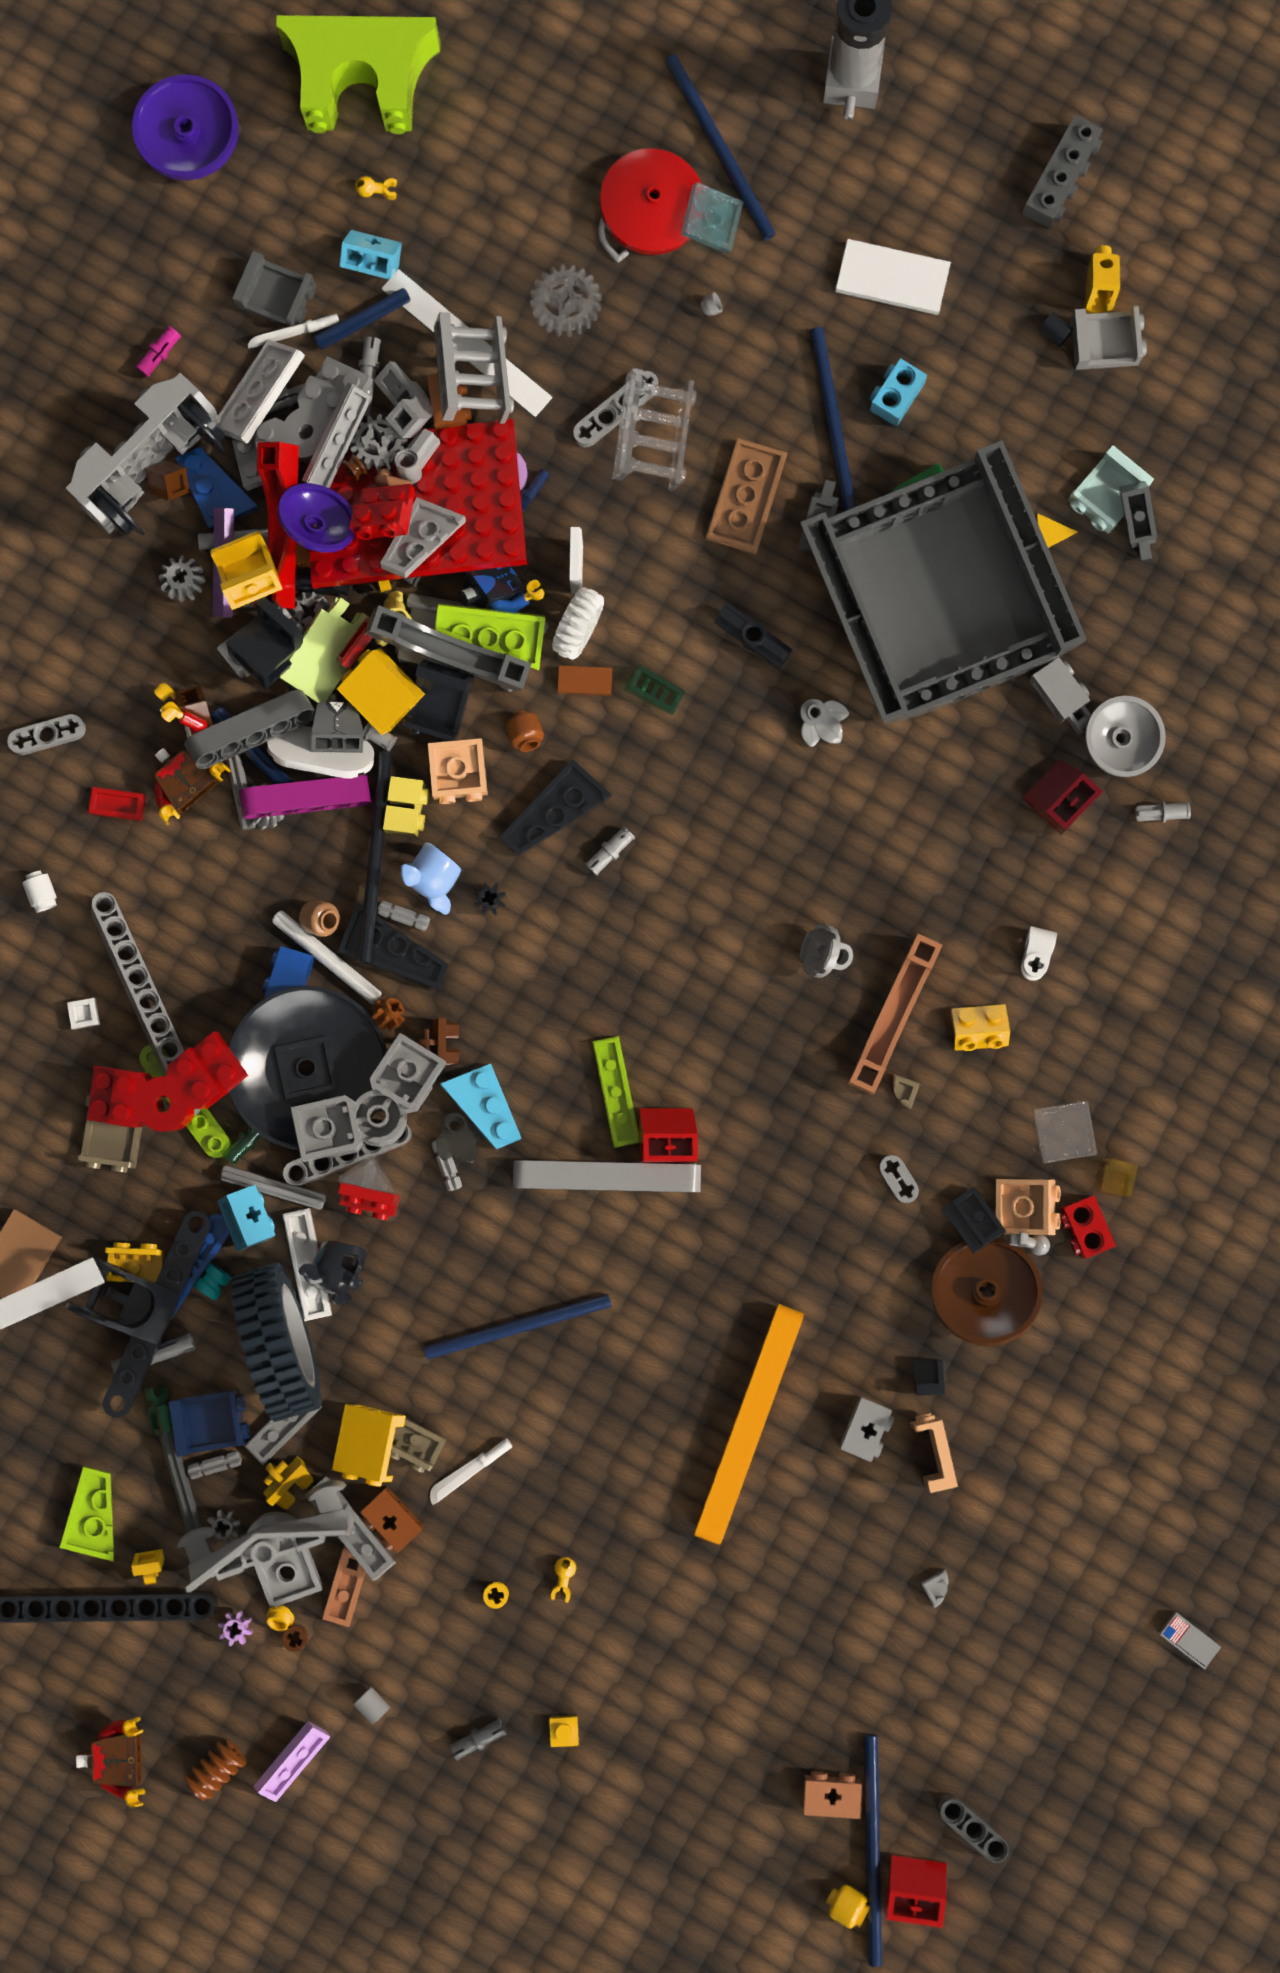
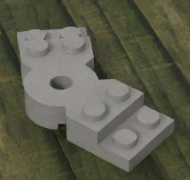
[232,357,373,491]
[291,1033,447,1162]

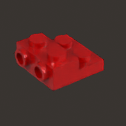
[349,484,415,540]
[338,1183,400,1221]

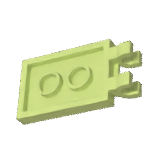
[280,597,370,704]

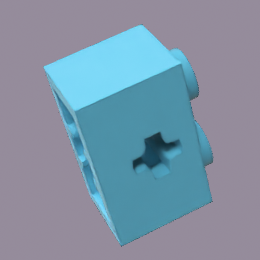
[340,230,402,280]
[217,1185,275,1252]

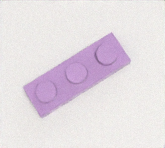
[253,1721,330,1802]

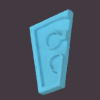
[440,1064,522,1150]

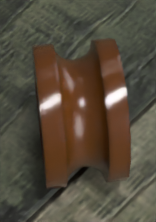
[342,454,367,482]
[282,1625,309,1652]

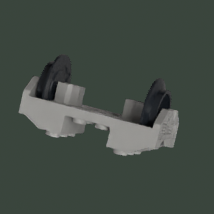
[66,373,226,536]

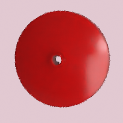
[599,148,705,255]

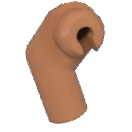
[375,468,412,487]

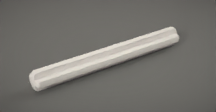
[272,910,382,1004]

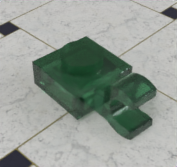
[145,1385,173,1436]

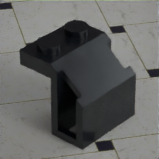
[226,597,303,689]

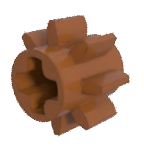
[371,996,405,1031]

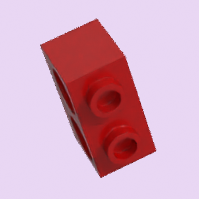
[1060,1195,1116,1259]

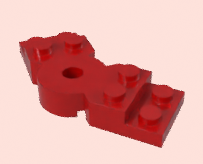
[87,1031,249,1132]

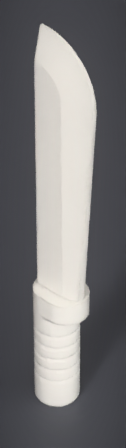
[248,314,339,348]
[430,1438,512,1505]

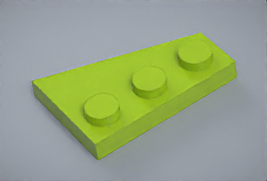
[60,1466,114,1562]

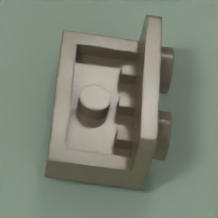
[390,1418,447,1473]

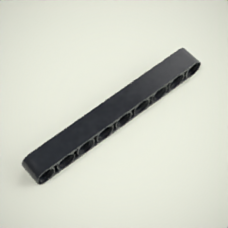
[0,1591,218,1623]

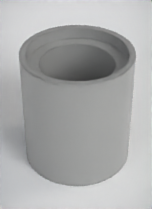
[353,1687,390,1725]

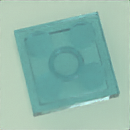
[681,182,743,254]

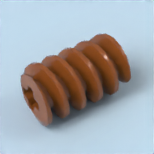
[183,1739,247,1801]

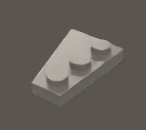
[380,498,466,578]

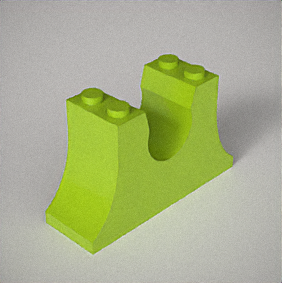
[276,15,440,134]

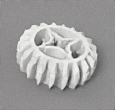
[552,587,604,660]

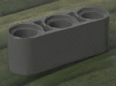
[938,1793,1009,1863]

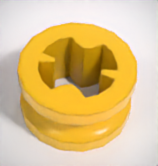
[483,1582,509,1608]

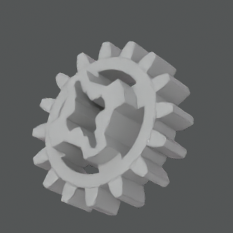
[350,414,409,471]

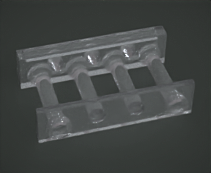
[613,368,697,491]

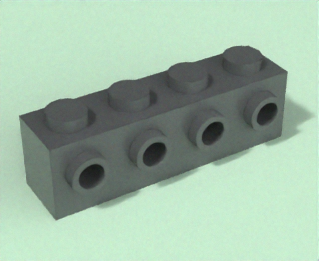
[1022,115,1103,229]

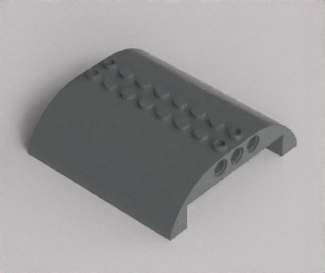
[800,440,1087,723]

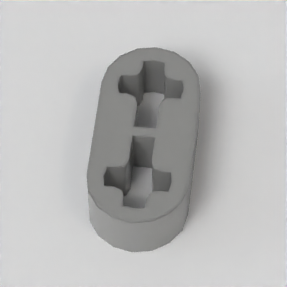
[879,1155,919,1203]

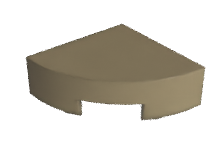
[892,1074,920,1109]

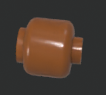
[505,710,544,752]

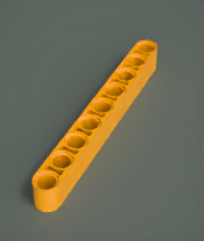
[694,1304,804,1545]

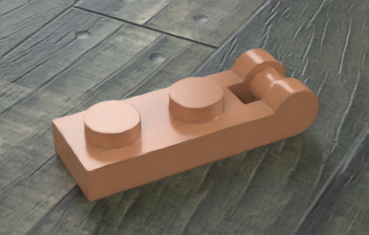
[322,1545,366,1627]

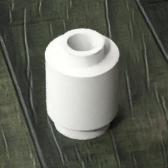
[22,871,57,913]

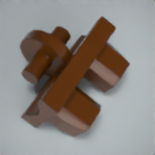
[415,1018,459,1067]

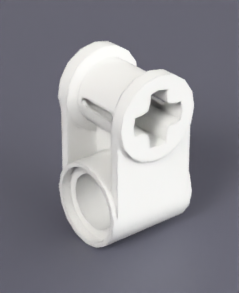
[1021,926,1057,981]

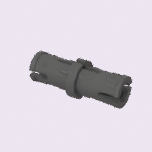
[449,1718,507,1761]

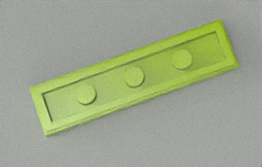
[592,1036,639,1148]

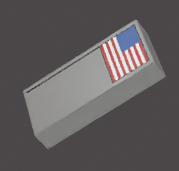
[1158,1611,1221,1669]

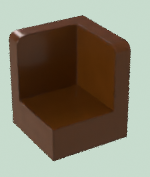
[146,461,190,501]

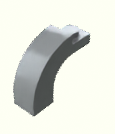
[373,361,433,438]

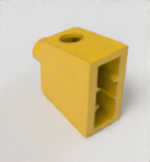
[1085,245,1120,314]

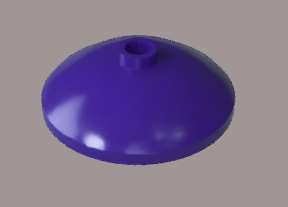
[277,483,355,553]

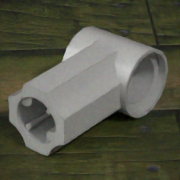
[395,429,440,484]

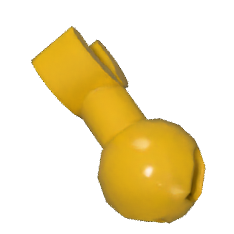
[355,176,397,200]
[551,1557,576,1602]

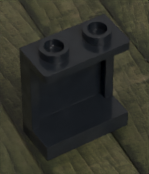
[403,659,475,742]

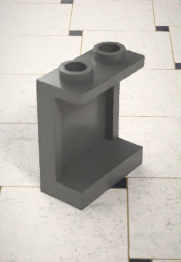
[232,251,316,328]

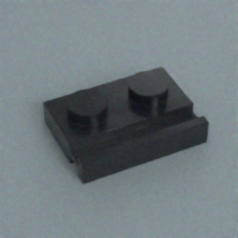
[942,1187,1006,1255]

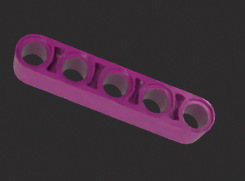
[239,775,372,819]

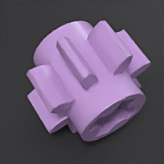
[218,1610,253,1646]

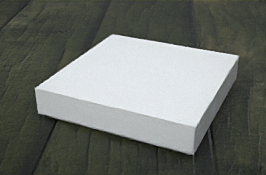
[570,527,583,593]

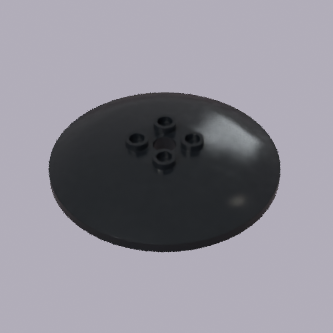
[228,986,387,1150]

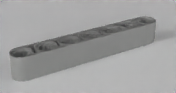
[513,1161,701,1192]

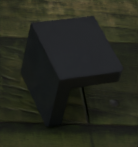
[913,1359,945,1396]

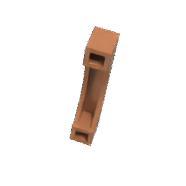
[847,934,943,1095]

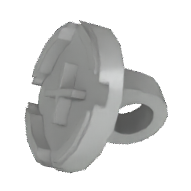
[800,924,853,978]

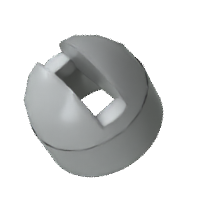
[701,292,723,316]

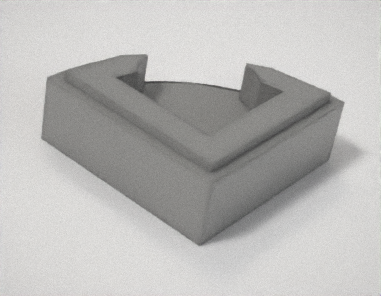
[920,1569,949,1608]

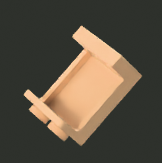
[910,1413,958,1493]

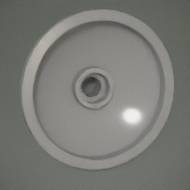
[1085,696,1166,777]

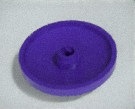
[132,75,239,180]

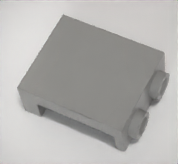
[1071,306,1147,370]

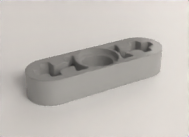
[7,714,86,755]

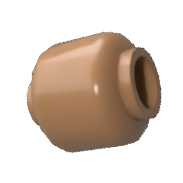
[299,900,340,937]

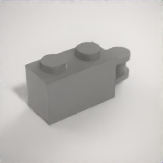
[1029,657,1091,735]

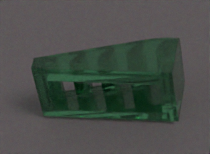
[623,665,685,715]

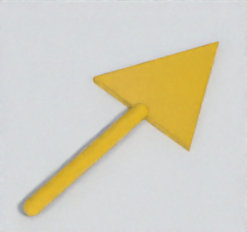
[1037,513,1078,548]

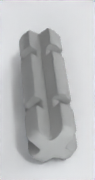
[377,901,430,931]
[432,1138,462,1191]
[187,1451,242,1479]

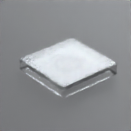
[1033,1101,1098,1164]

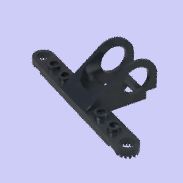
[65,1211,212,1418]

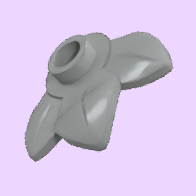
[800,699,849,747]

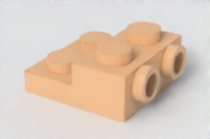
[428,738,488,804]
[996,1179,1061,1235]

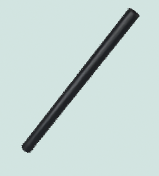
[358,751,392,964]

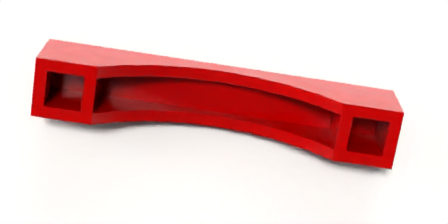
[254,442,299,609]

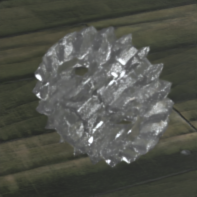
[530,264,602,337]

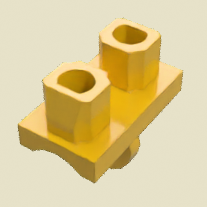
[264,1456,313,1510]

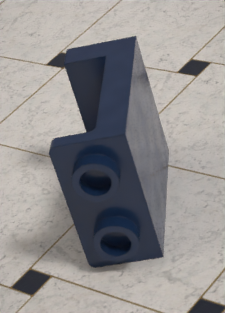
[169,1389,250,1457]

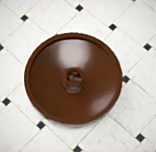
[931,1239,1043,1346]

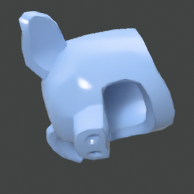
[401,842,461,915]

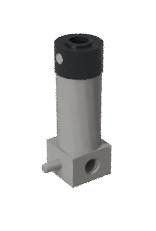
[823,0,892,120]

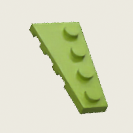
[435,603,545,670]

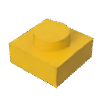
[549,1715,579,1747]

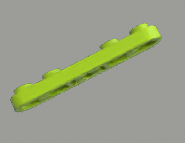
[139,1045,232,1158]

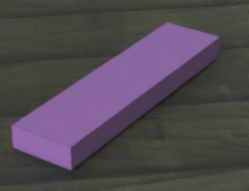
[213,508,234,617]

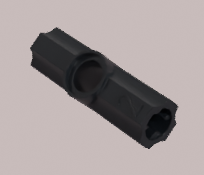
[714,603,793,669]

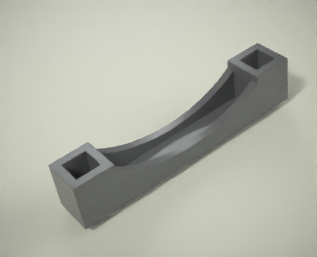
[365,605,531,691]

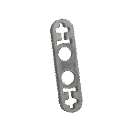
[573,371,658,448]

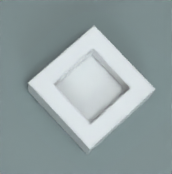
[67,998,100,1030]

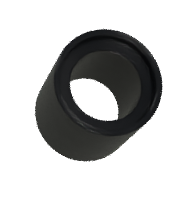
[1038,312,1074,348]

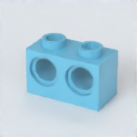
[869,358,927,427]

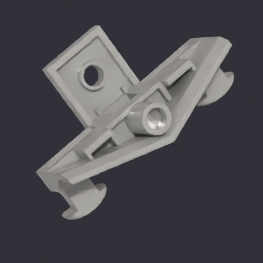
[177,1480,355,1608]

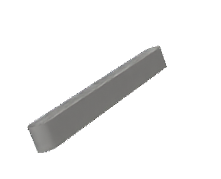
[90,892,201,1116]

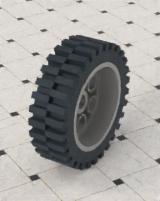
[231,1263,322,1422]

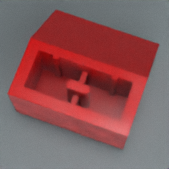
[639,1108,698,1163]
[884,1854,947,1928]

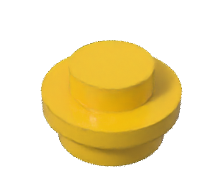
[267,1606,294,1631]

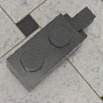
[1119,481,1157,561]

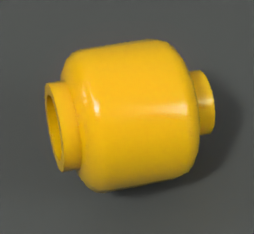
[826,1885,870,1929]

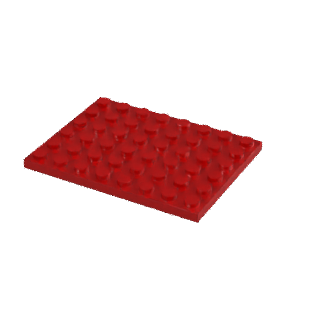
[304,419,527,589]

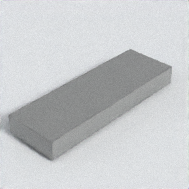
[244,1405,323,1465]

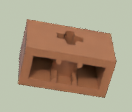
[802,1771,862,1819]

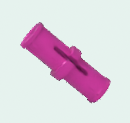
[135,326,181,378]

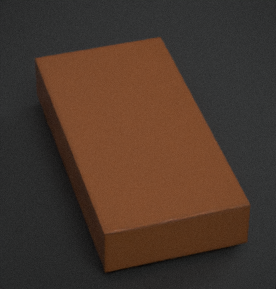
[558,666,613,696]

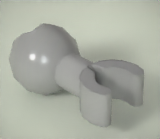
[1009,1232,1050,1256]

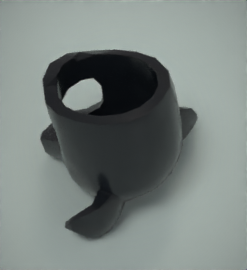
[298,1240,368,1305]

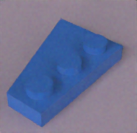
[176,447,259,531]

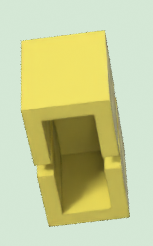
[383,776,429,838]

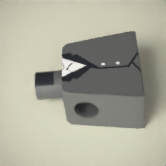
[311,694,364,753]

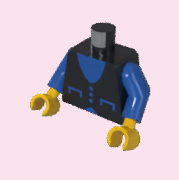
[458,566,544,612]

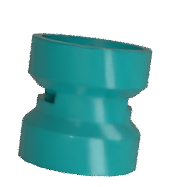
[194,1263,232,1301]

